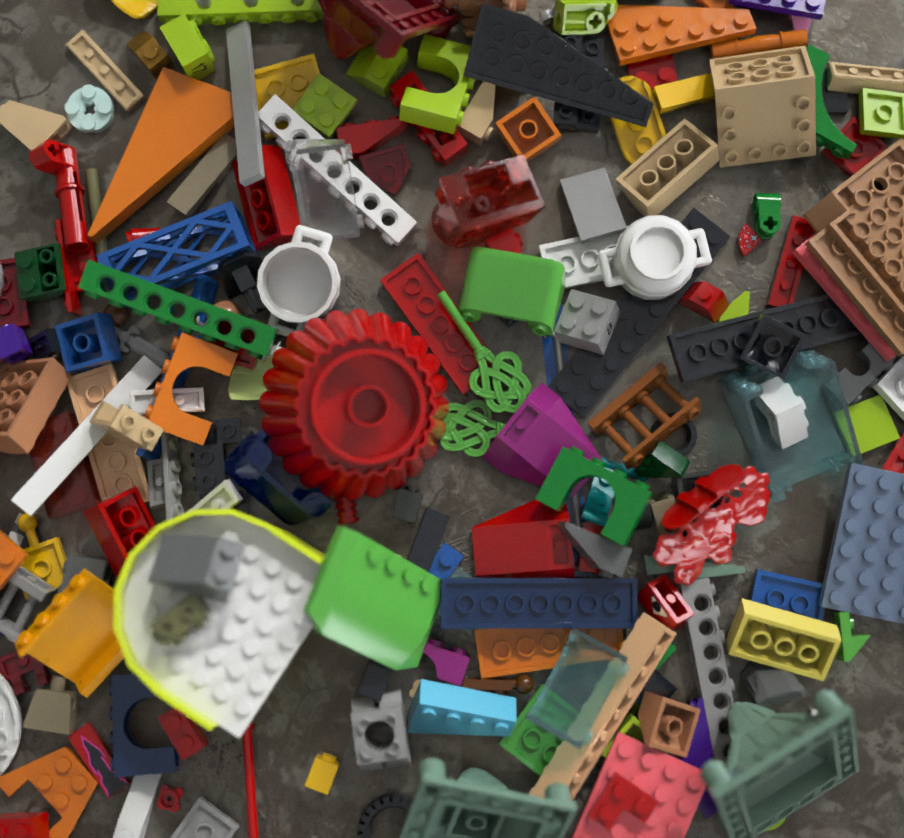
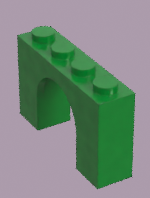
[535,446,654,547]

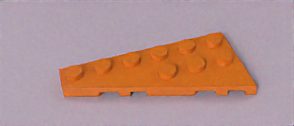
[606,5,756,66]

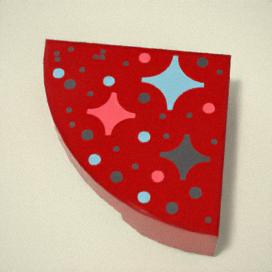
[738,223,762,257]

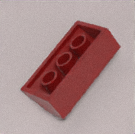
[232,145,301,251]
[83,486,156,580]

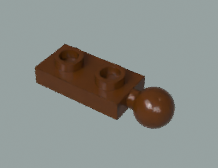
[463,674,534,695]

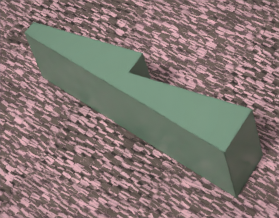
[641,555,746,579]

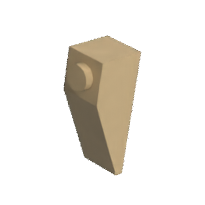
[456,81,495,146]

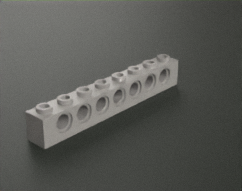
[676,577,735,769]

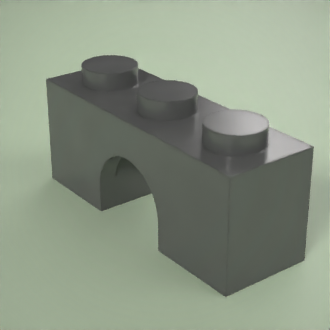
[822,341,897,407]

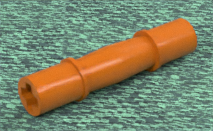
[710,29,808,59]

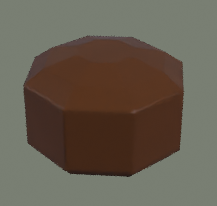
[103,304,129,326]

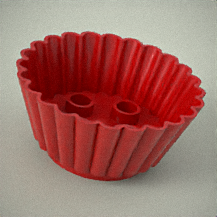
[259,308,450,500]

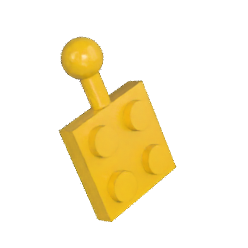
[17,513,67,600]

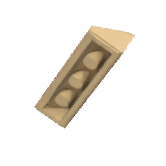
[827,62,904,94]

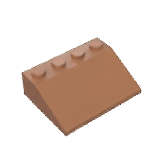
[0,357,72,454]

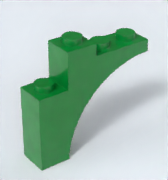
[806,44,857,161]

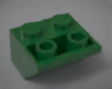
[14,243,66,304]

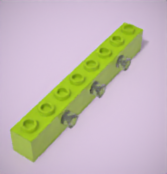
[157,0,324,26]

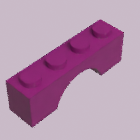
[423,638,470,686]

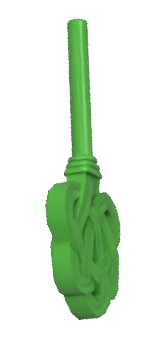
[437,290,531,413]
[440,400,506,458]

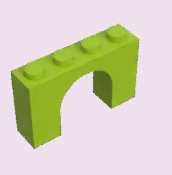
[399,34,475,134]

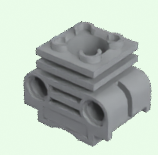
[351,689,411,773]

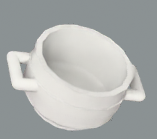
[597,215,712,300]
[257,225,341,337]

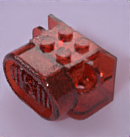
[431,154,546,248]

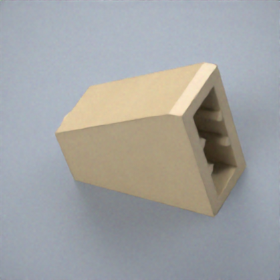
[0,100,74,151]

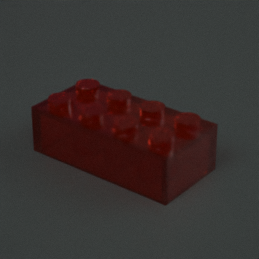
[29,411,102,520]

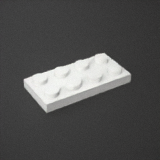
[538,226,629,289]

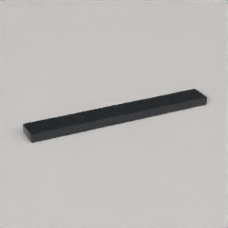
[356,507,449,702]

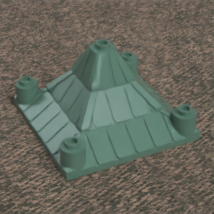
[700,690,859,838]
[398,758,577,838]

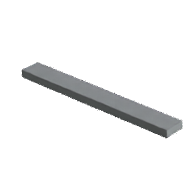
[226,20,265,187]

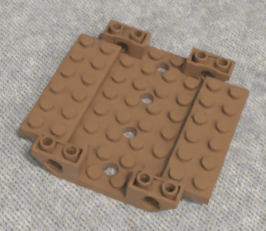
[803,138,904,357]

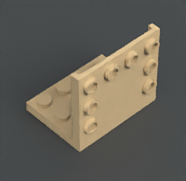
[709,46,816,168]

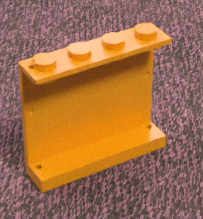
[14,568,125,698]

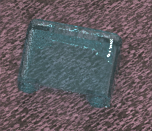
[526,628,630,749]

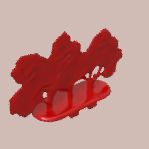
[653,464,771,586]

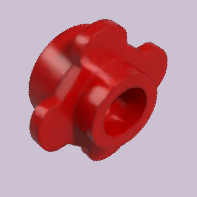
[156,785,184,812]

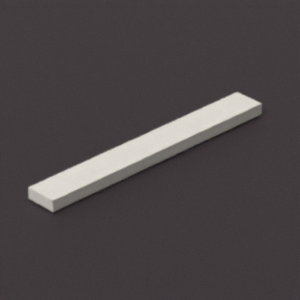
[11,355,162,517]

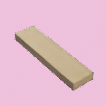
[65,29,145,113]

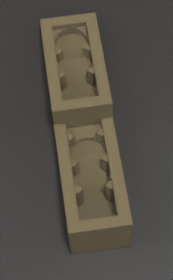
[166,133,237,218]

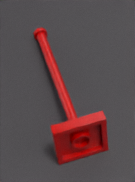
[242,724,259,838]

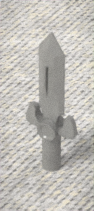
[114,326,169,366]

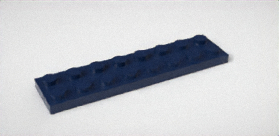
[440,578,638,629]

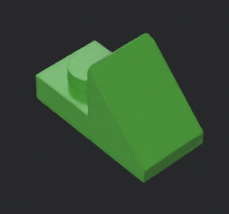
[832,611,871,662]

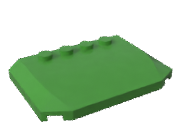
[303,526,441,670]

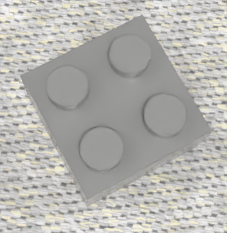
[554,289,620,355]

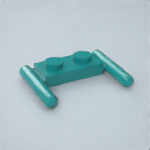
[581,457,648,527]

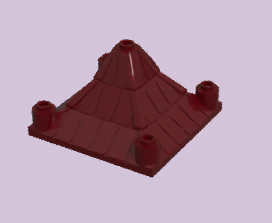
[318,0,464,59]

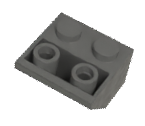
[57,555,113,594]

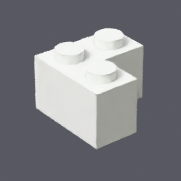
[752,376,809,449]

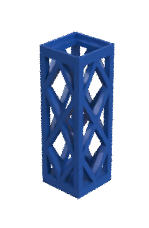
[96,201,256,308]

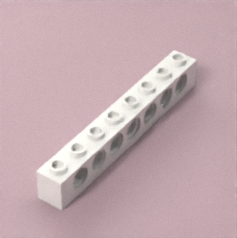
[258,94,417,247]

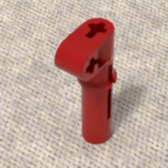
[29,139,90,252]

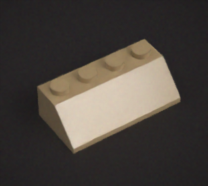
[615,118,719,216]

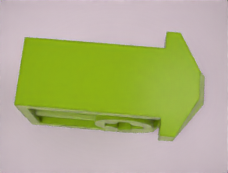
[553,0,618,35]

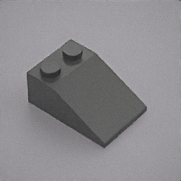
[148,534,244,604]

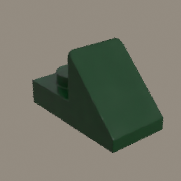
[635,441,690,478]

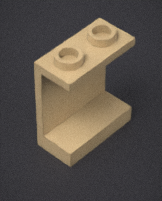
[89,401,164,451]

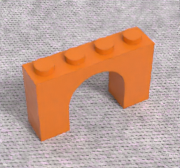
[144,333,238,445]

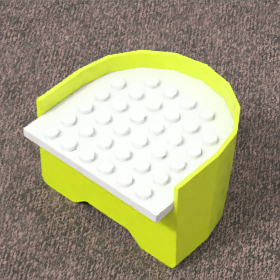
[113,509,326,738]

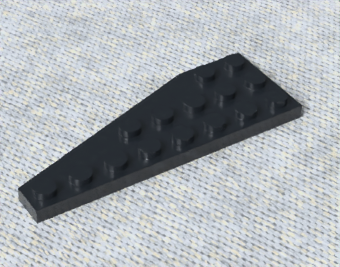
[463,3,654,127]

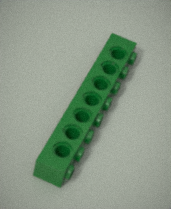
[78,260,279,359]

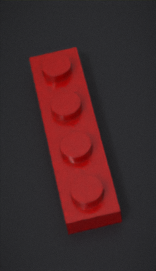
[766,215,814,308]

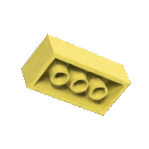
[726,599,842,681]

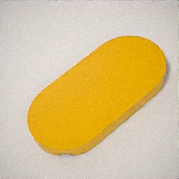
[609,76,666,165]

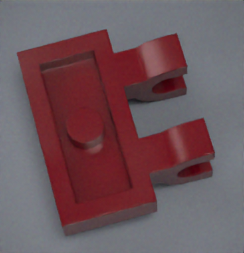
[0,651,52,696]

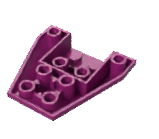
[482,383,603,498]

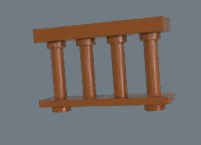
[587,362,701,470]

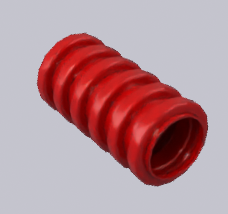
[334,493,359,525]

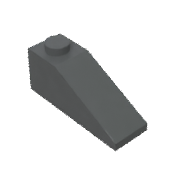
[557,522,632,580]

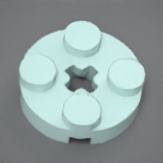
[65,85,114,134]

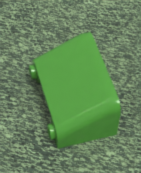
[458,247,565,336]

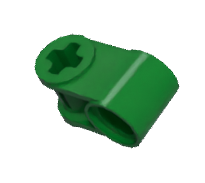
[752,193,781,240]

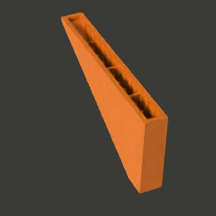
[87,67,235,244]

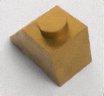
[126,30,173,79]

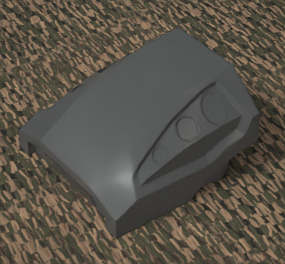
[740,661,807,707]

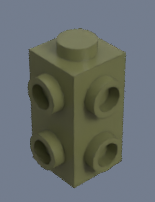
[150,594,213,647]

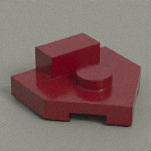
[359,143,411,195]

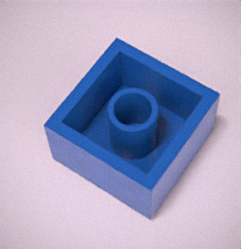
[55,313,122,373]

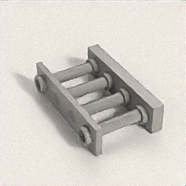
[0,566,57,643]

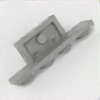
[147,431,184,521]

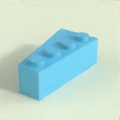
[407,679,516,737]

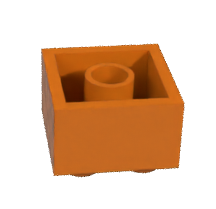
[495,96,561,167]

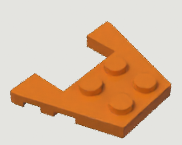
[0,745,99,838]

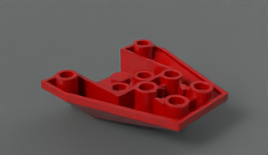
[471,499,574,578]

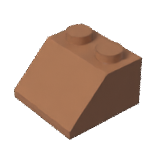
[638,691,701,758]

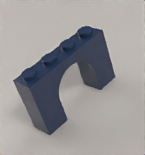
[108,674,180,777]

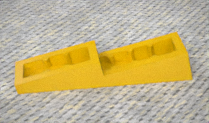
[652,73,715,114]

